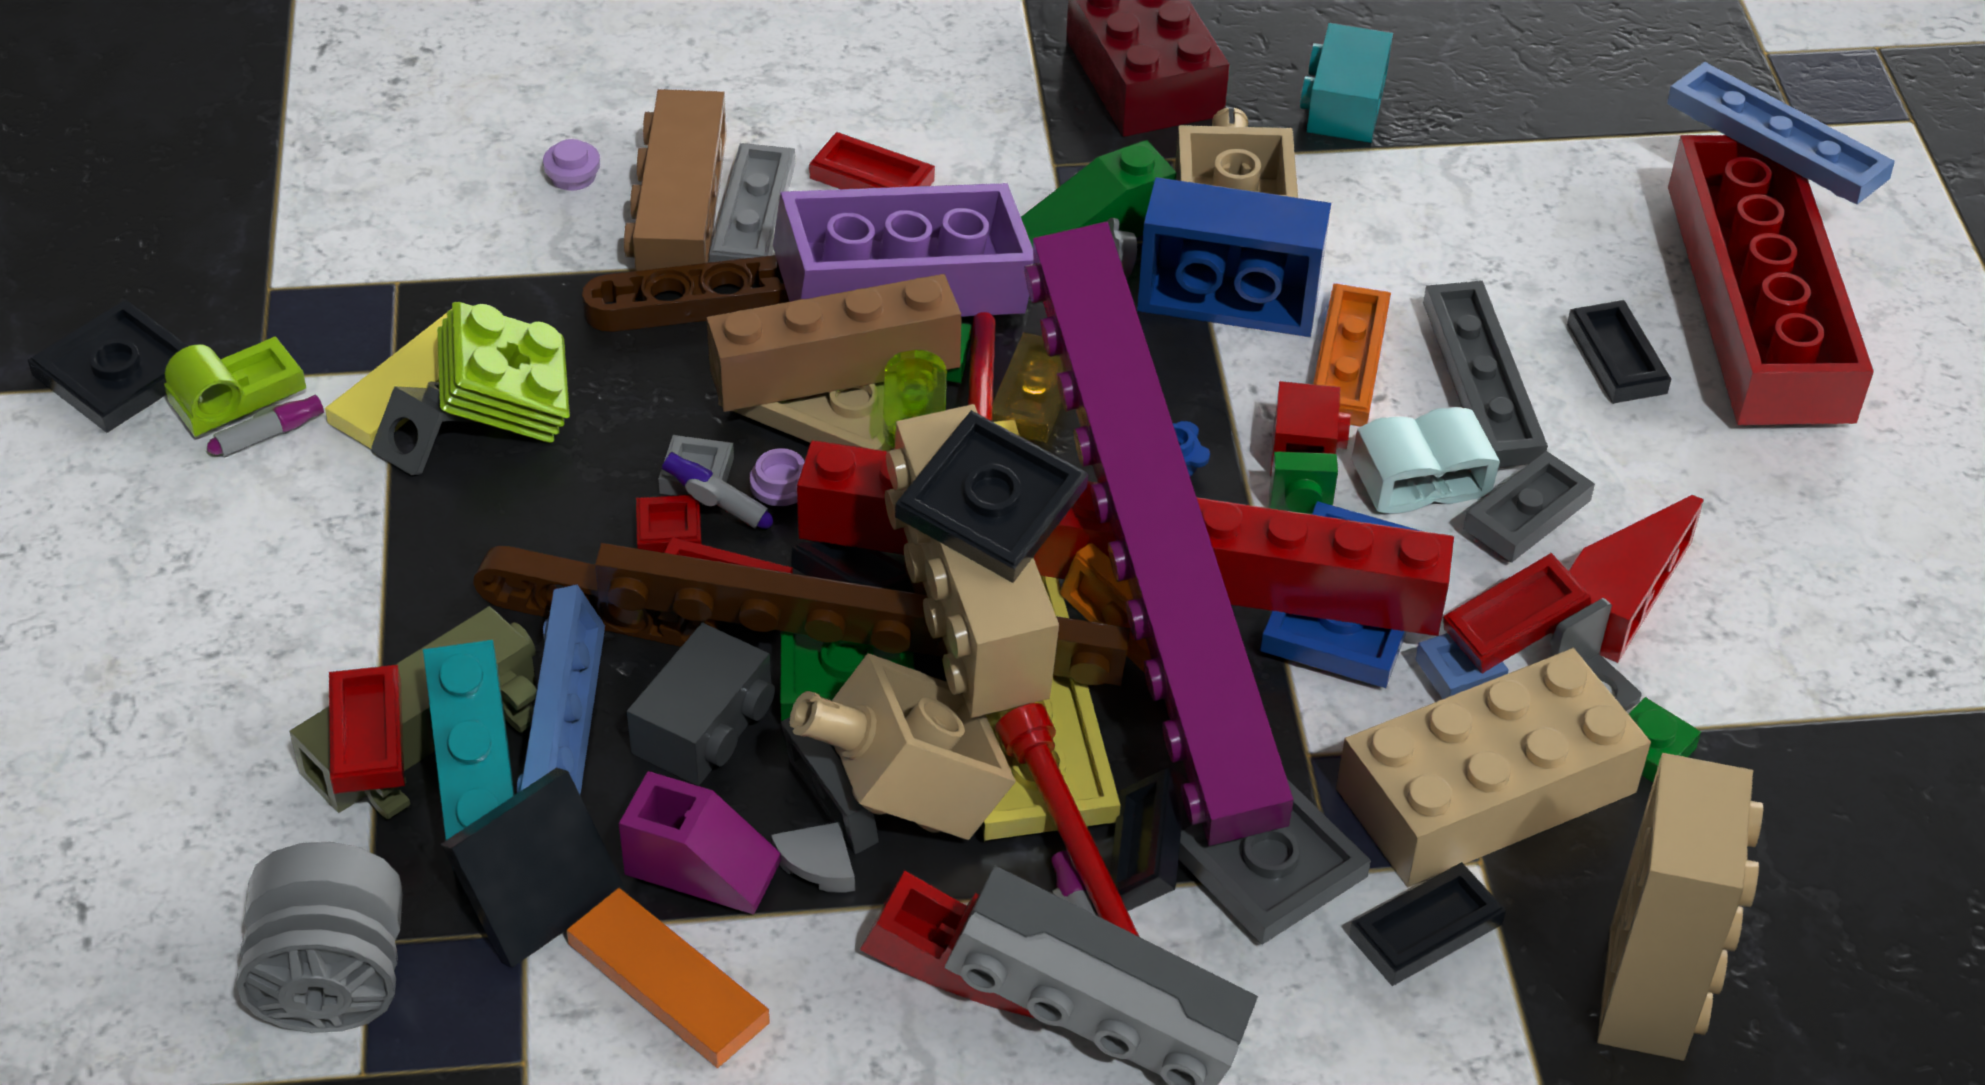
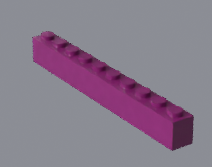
[1024,221,1294,846]

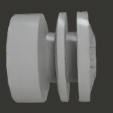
[236,842,403,1033]

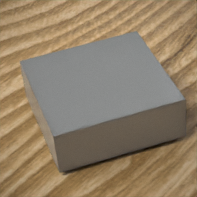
[658,435,734,496]

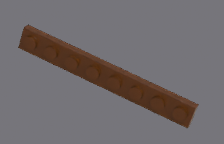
[595,543,1130,686]

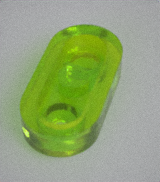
[883,349,947,449]

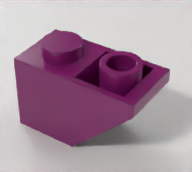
[619,771,781,914]

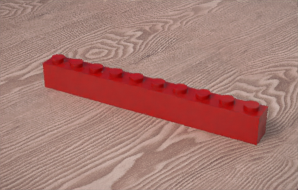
[797,440,1454,636]

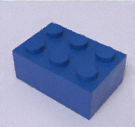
[1137,177,1331,337]

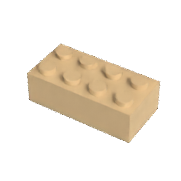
[885,404,1059,718]
[1336,648,1651,888]
[1597,753,1763,1061]

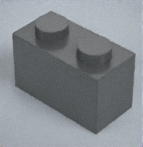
[627,623,775,786]

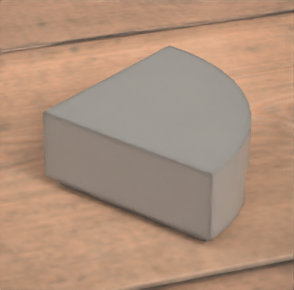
[771,822,855,893]

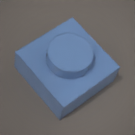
[1415,633,1509,699]

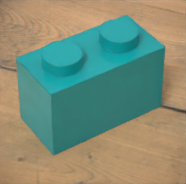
[1300,23,1393,143]

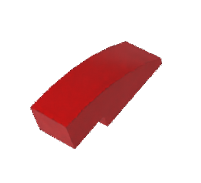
[860,871,1036,1019]

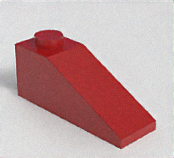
[1550,495,1704,663]

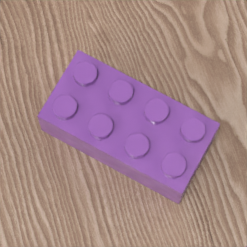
[773,183,1034,317]

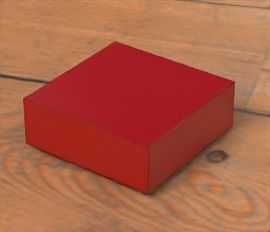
[636,495,702,553]

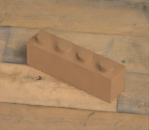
[624,89,727,271]
[706,274,961,412]

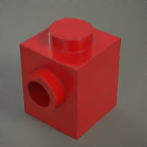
[1270,381,1350,476]

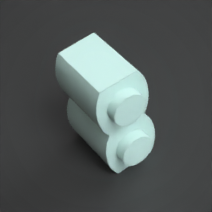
[1351,407,1500,514]

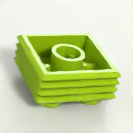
[437,302,570,443]

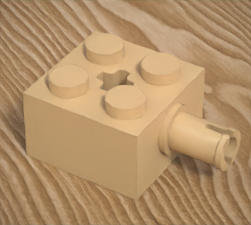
[1175,108,1298,198]
[790,653,1016,840]

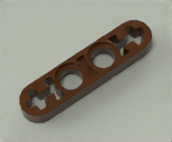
[582,255,790,332]
[473,546,721,647]

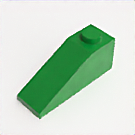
[1021,140,1177,248]

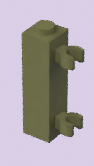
[289,606,537,819]

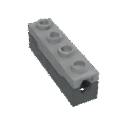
[944,865,1258,1085]

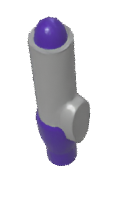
[661,452,773,529]

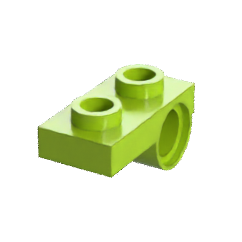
[164,336,306,437]

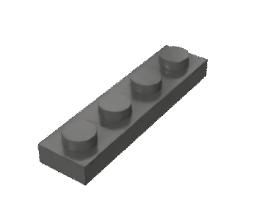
[1423,280,1548,467]

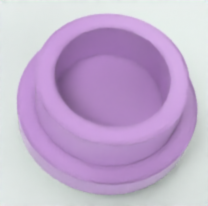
[543,139,600,191]
[750,448,805,506]

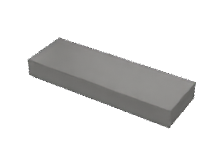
[709,143,795,262]

